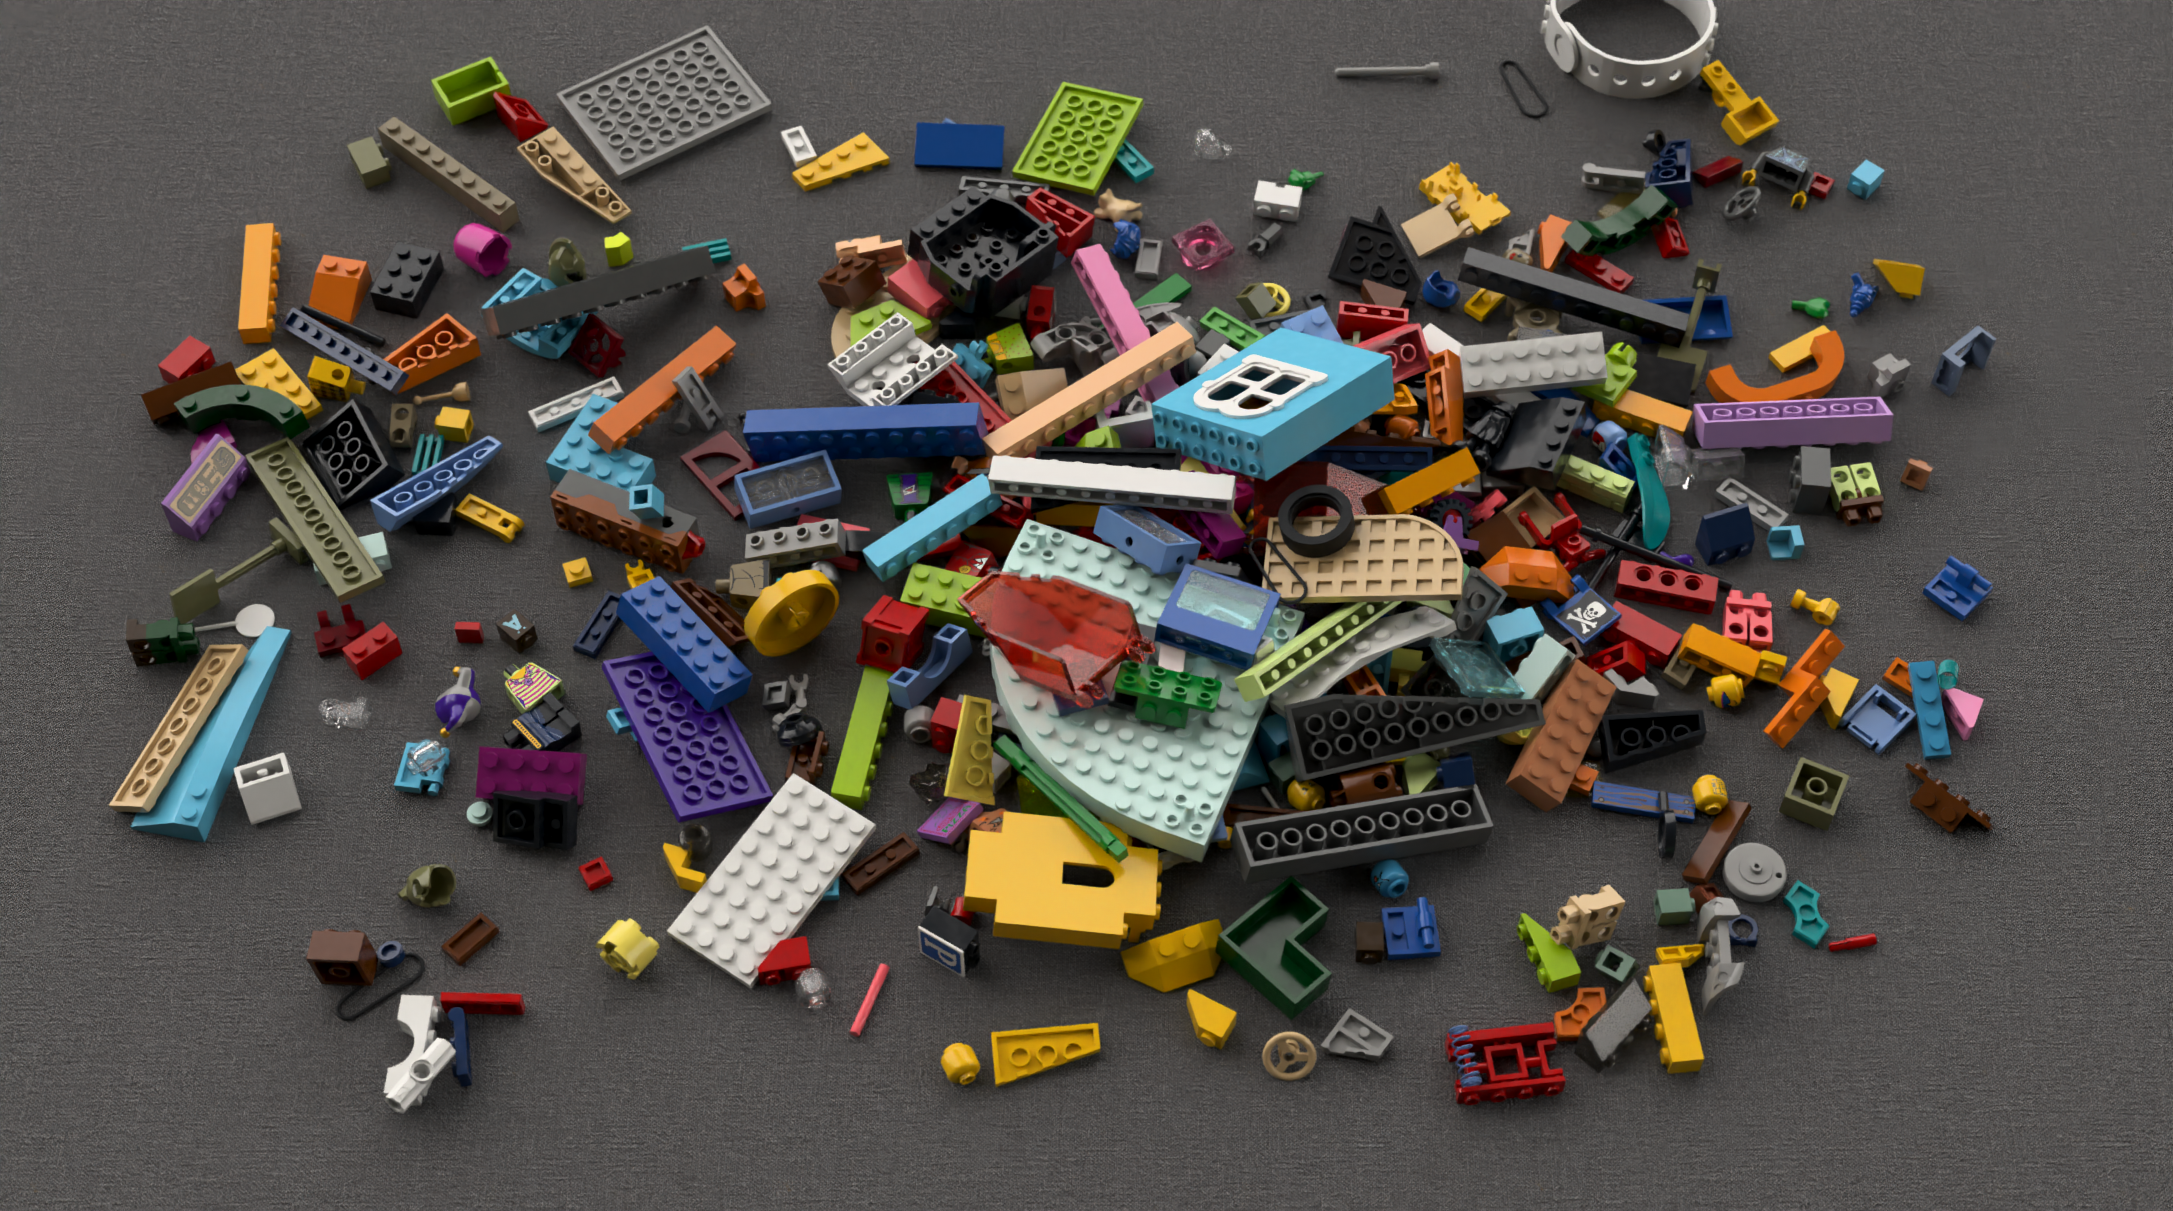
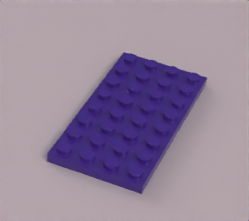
[601,652,773,823]

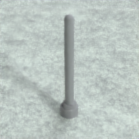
[1335,62,1439,80]

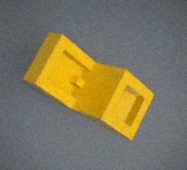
[663,843,707,893]

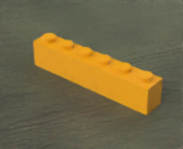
[238,223,281,344]

